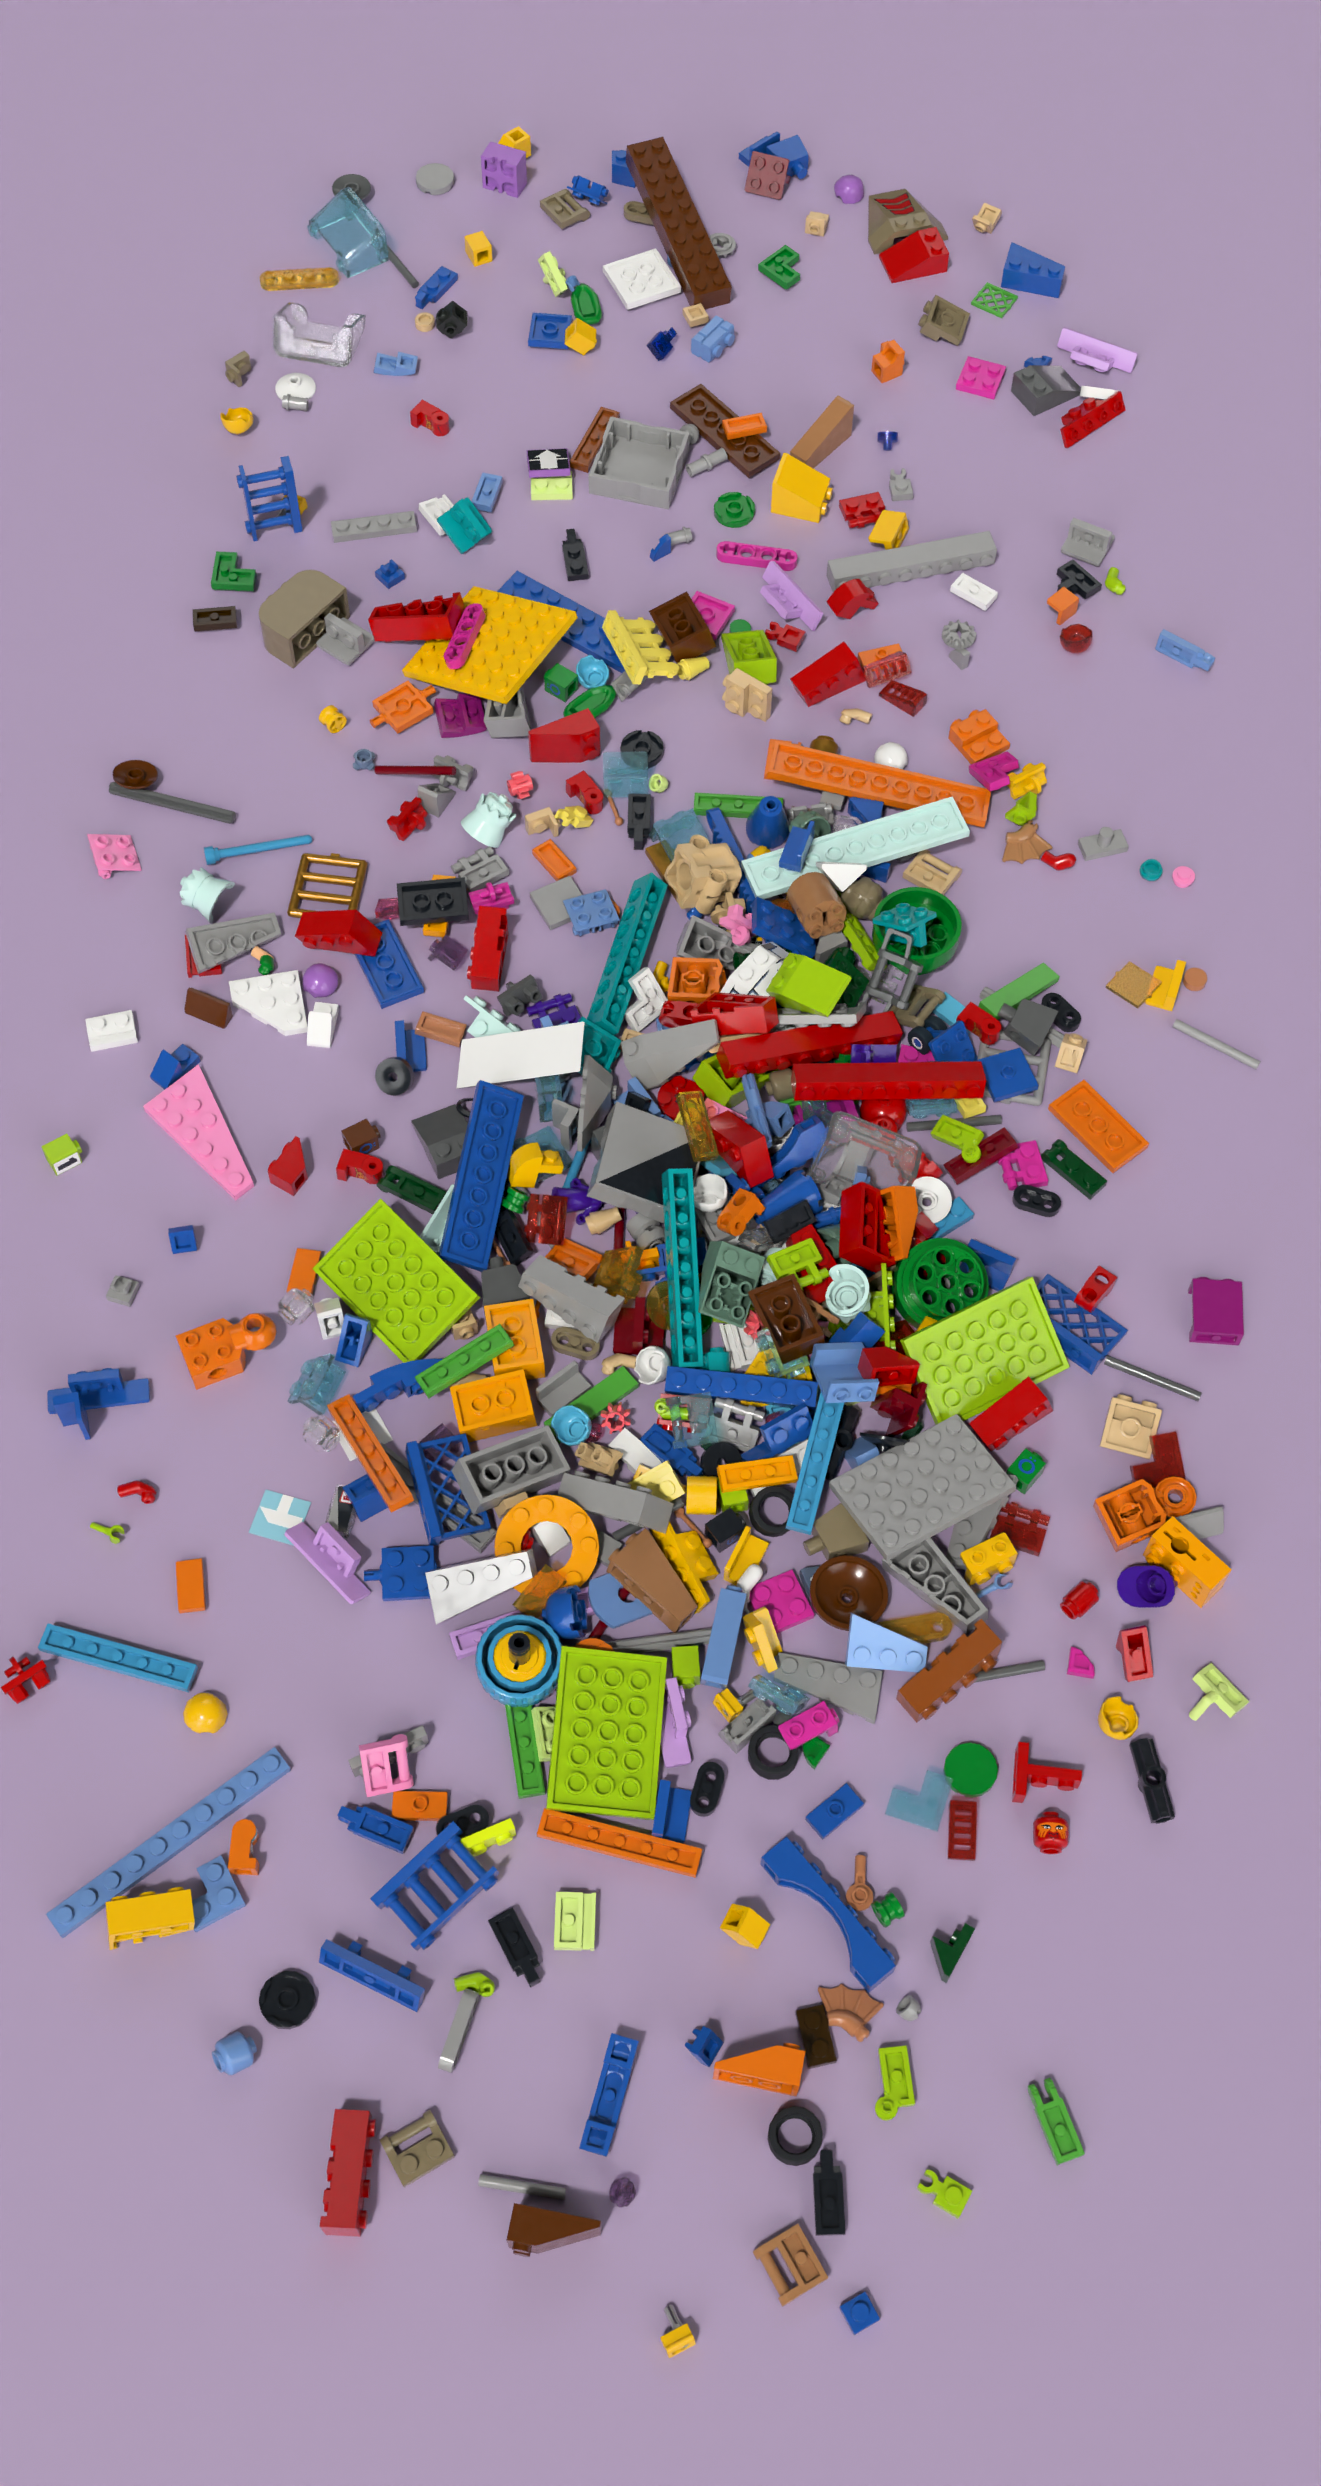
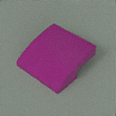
[434,693,487,738]

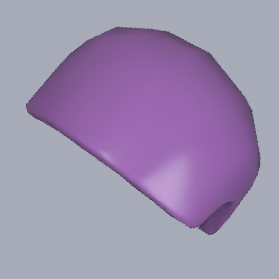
[834,175,864,204]
[302,963,338,998]

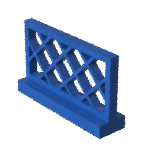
[1037,1274,1128,1375]
[405,1433,491,1546]

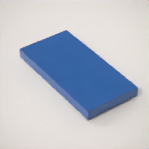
[354,919,424,1009]

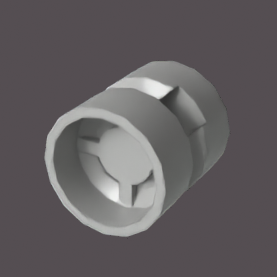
[626,1213,665,1251]

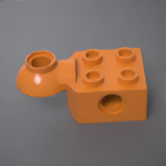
[667,957,727,1004]
[176,1313,277,1390]
[1093,1476,1197,1552]

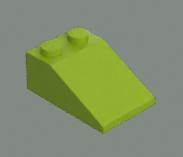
[721,630,777,685]
[766,953,852,1017]
[692,1055,779,1109]

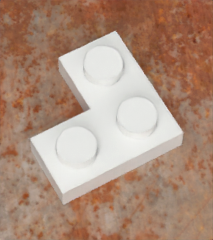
[624,967,668,1032]

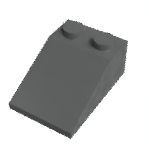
[1011,365,1081,416]
[411,1104,468,1180]

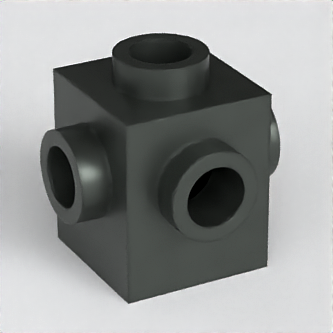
[436,301,467,339]

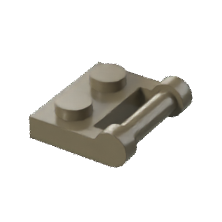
[540,189,590,229]
[889,984,946,1029]
[379,2110,455,2188]

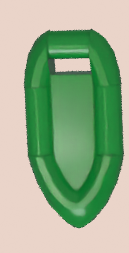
[571,283,602,325]
[563,685,616,718]

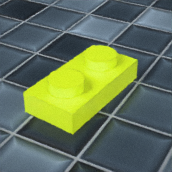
[460,1818,516,1857]

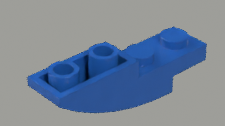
[352,1359,442,1413]

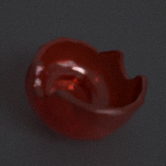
[1060,624,1093,653]

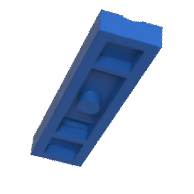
[319,1939,425,2012]

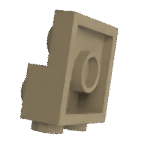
[918,295,970,346]

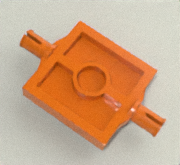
[370,681,436,734]

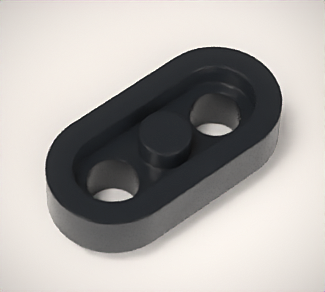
[1041,993,1081,1032]
[1012,1185,1061,1217]
[690,1762,724,1817]
[435,1804,489,1839]

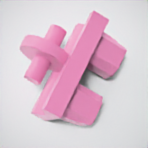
[719,904,756,946]

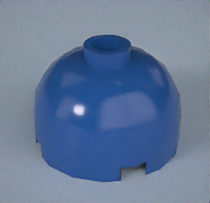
[542,1585,588,1639]

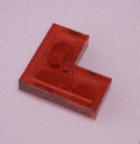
[1130,1431,1186,1488]

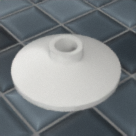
[275,373,316,400]
[908,1177,952,1224]

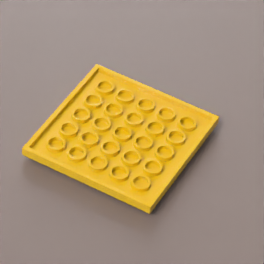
[402,586,578,704]

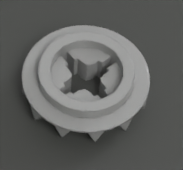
[709,233,736,258]
[942,619,976,649]

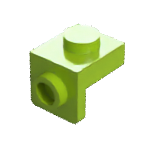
[1005,791,1037,827]

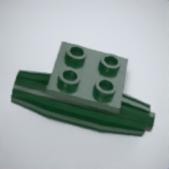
[809,947,869,1026]

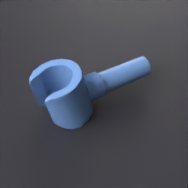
[566,275,580,292]
[976,1574,1013,1598]

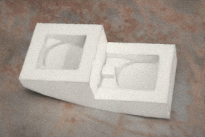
[608,1428,662,1474]

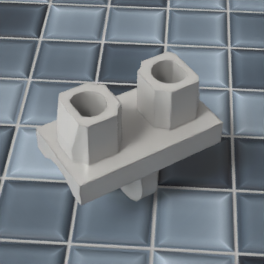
[431,755,473,791]

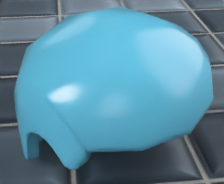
[576,655,609,689]
[551,1405,592,1446]

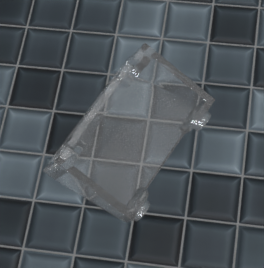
[273,302,366,367]
[806,1111,922,1190]

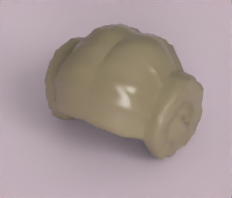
[840,877,883,921]

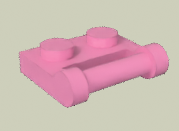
[359,1734,414,1797]

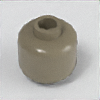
[765,1068,794,1102]

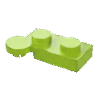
[930,1115,984,1163]
[875,2045,915,2121]

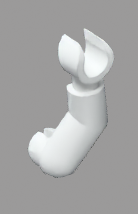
[737,1564,763,1614]

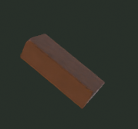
[184,987,233,1029]

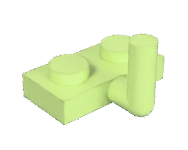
[538,251,568,297]
[1189,1663,1249,1721]

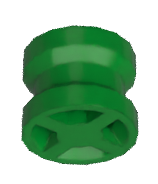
[501,1186,531,1214]
[871,1892,905,1928]

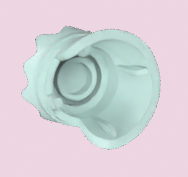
[461,792,516,848]
[180,867,235,924]
[825,1264,871,1323]

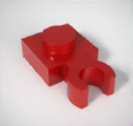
[765,621,806,652]

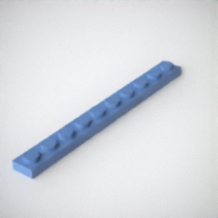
[46,1747,291,1938]

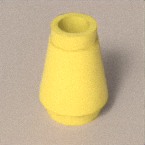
[677,656,710,680]

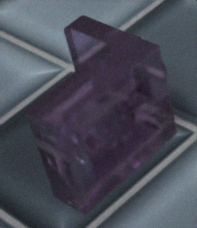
[427,934,468,970]

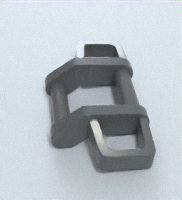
[862,928,923,1016]

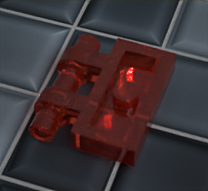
[524,1194,568,1246]
[989,1502,1050,1557]

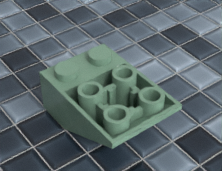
[698,1241,765,1328]

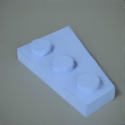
[845,1612,928,1673]

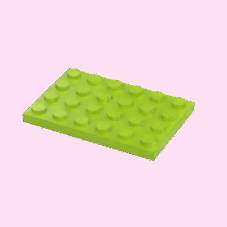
[312,1198,480,1363]
[900,1276,1070,1425]
[546,1646,667,1820]

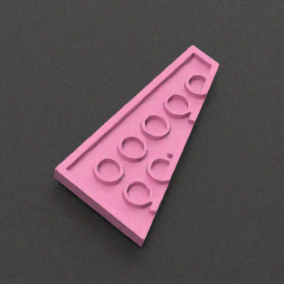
[143,1064,254,1201]

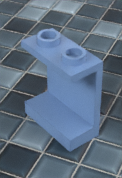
[810,1342,879,1403]

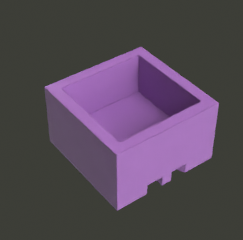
[481,141,527,198]

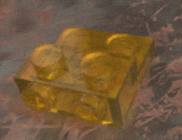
[593,1246,644,1304]

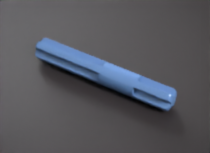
[742,1073,772,1148]

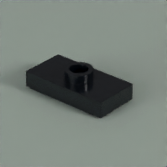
[763,1199,817,1244]

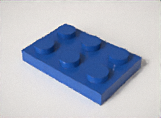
[752,897,816,959]

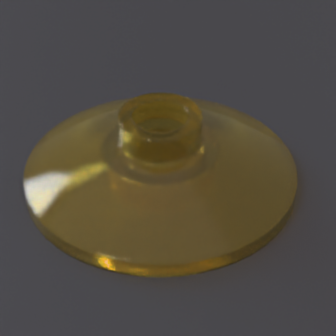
[647,1281,670,1330]

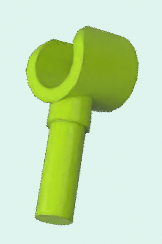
[90,1522,124,1544]

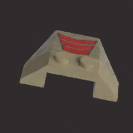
[868,189,948,254]

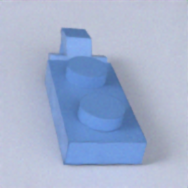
[1155,629,1215,671]

